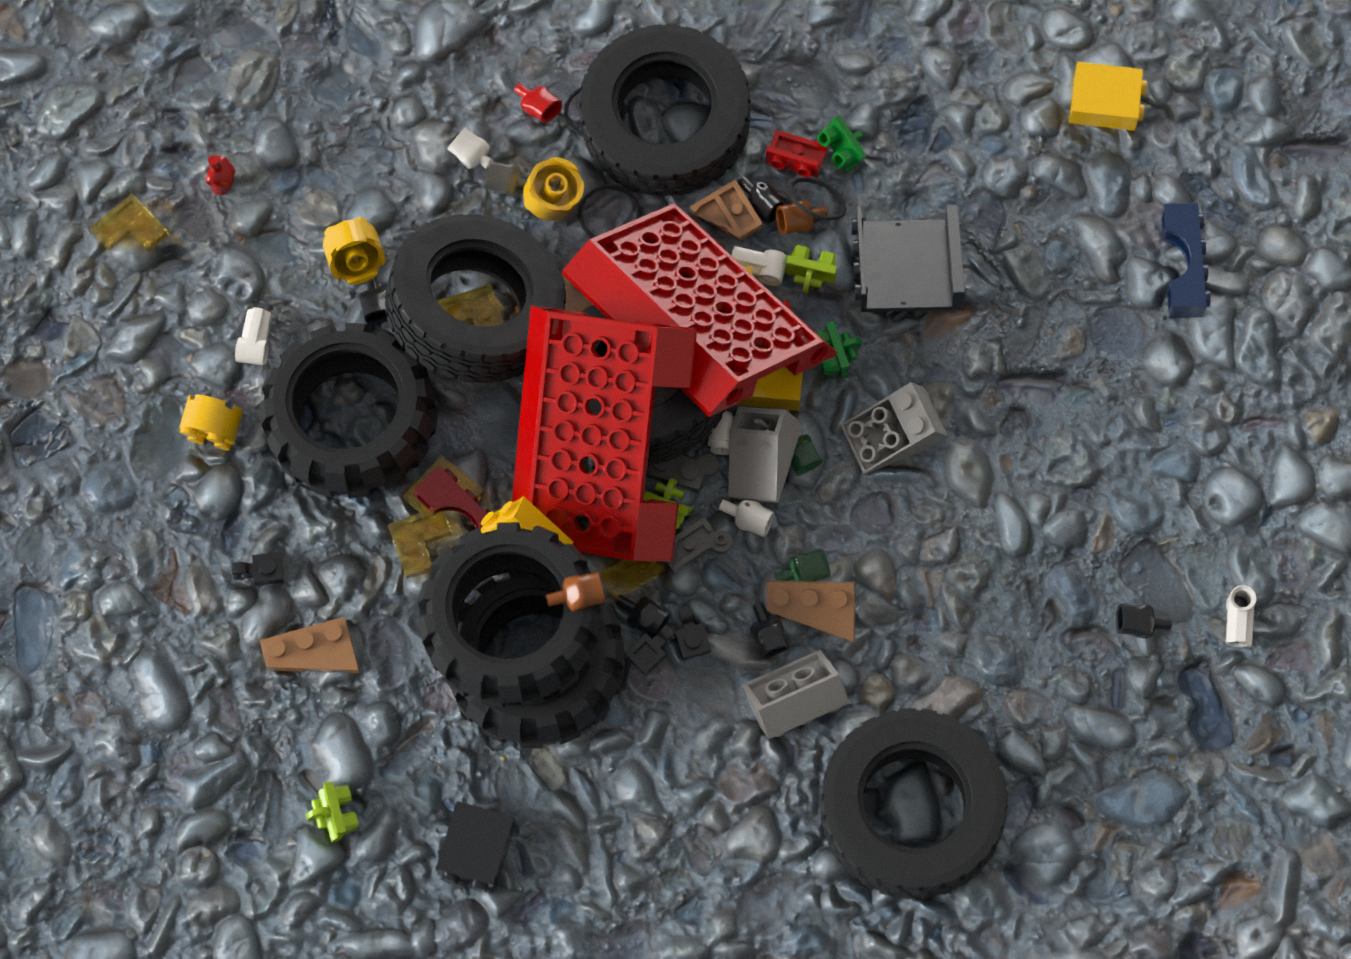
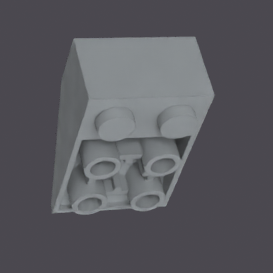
[840,382,948,474]
[728,407,802,503]

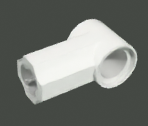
[731,246,787,286]
[235,307,272,366]
[1226,585,1256,648]

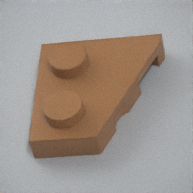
[690,179,764,241]

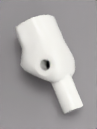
[447,127,493,169]
[719,499,774,537]

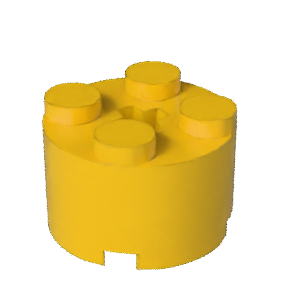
[523,157,584,222]
[323,217,385,284]
[179,394,244,451]

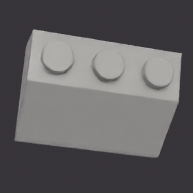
[741,650,849,739]

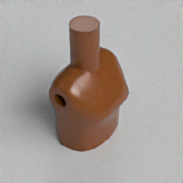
[775,200,828,235]
[546,572,605,612]

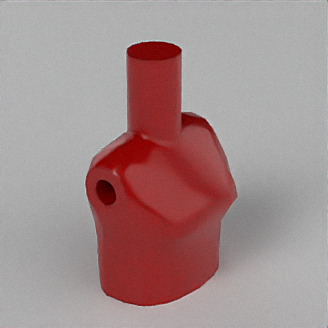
[514,83,562,123]
[205,155,236,195]

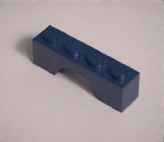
[1161,203,1211,318]

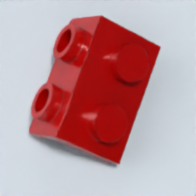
[765,129,828,178]

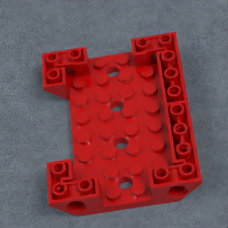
[562,203,837,417]
[512,305,697,561]

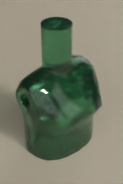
[790,434,823,476]
[774,548,831,581]

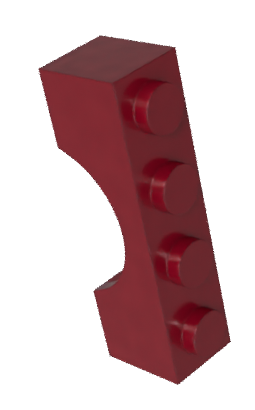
[413,466,491,529]

